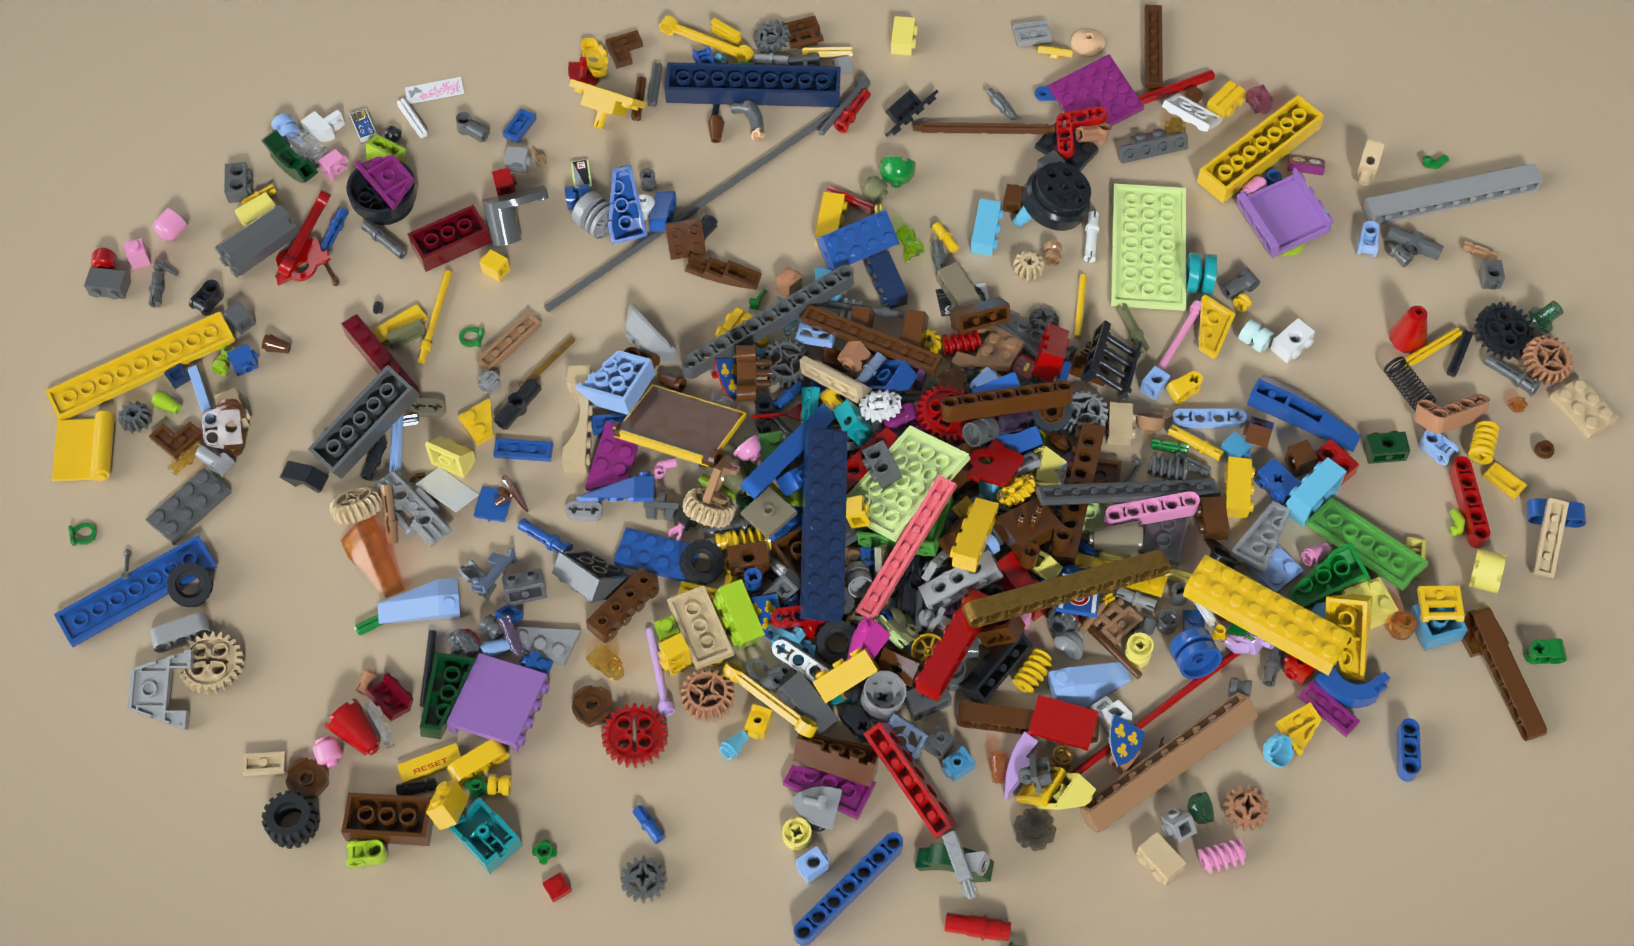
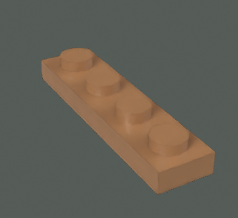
[476,312,542,372]

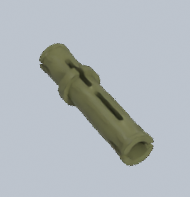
[1116,303,1150,353]

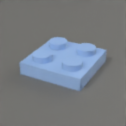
[1247,544,1304,593]

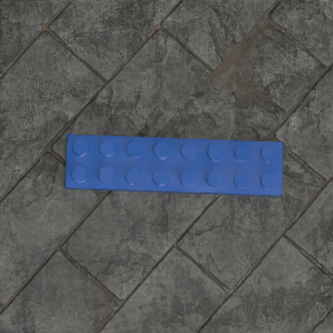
[54,535,217,647]

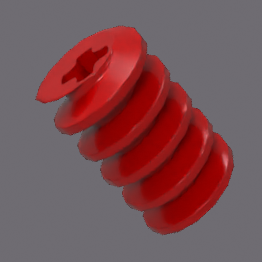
[941,330,981,358]

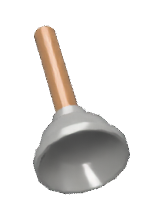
[1054,601,1106,660]

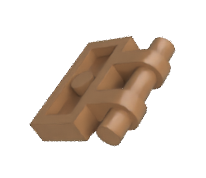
[1092,598,1144,646]

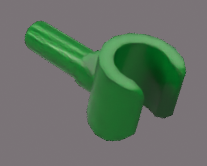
[749,289,767,310]

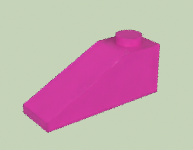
[847,617,891,659]

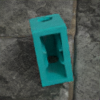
[833,399,874,445]

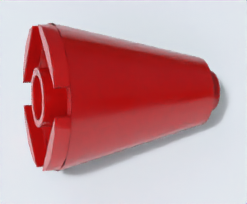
[1389,306,1428,354]
[324,698,381,756]

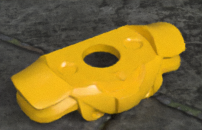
[580,38,608,78]

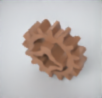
[1223,785,1270,831]

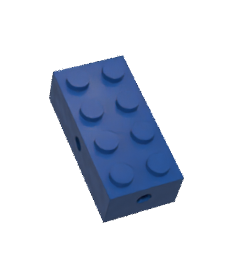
[815,210,900,271]

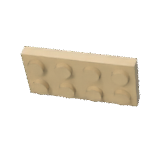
[667,585,734,670]

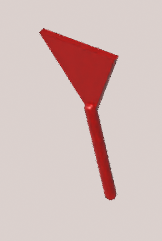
[751,402,802,421]

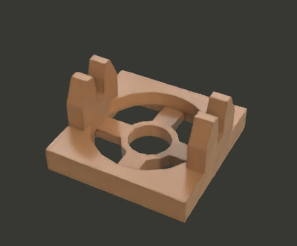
[703,455,741,505]

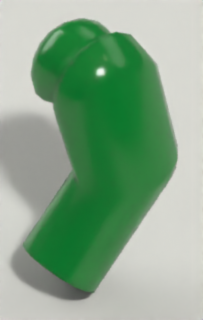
[1422,154,1449,169]

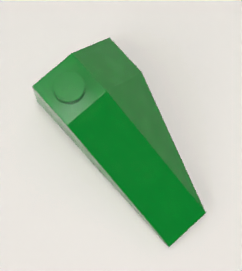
[1287,542,1370,608]

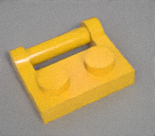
[1417,586,1464,622]

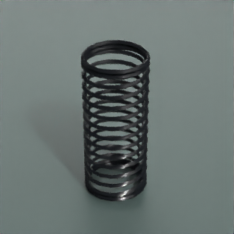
[1383,356,1436,411]

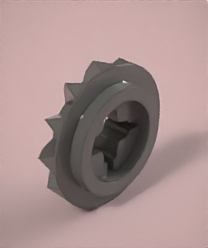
[1029,306,1059,331]

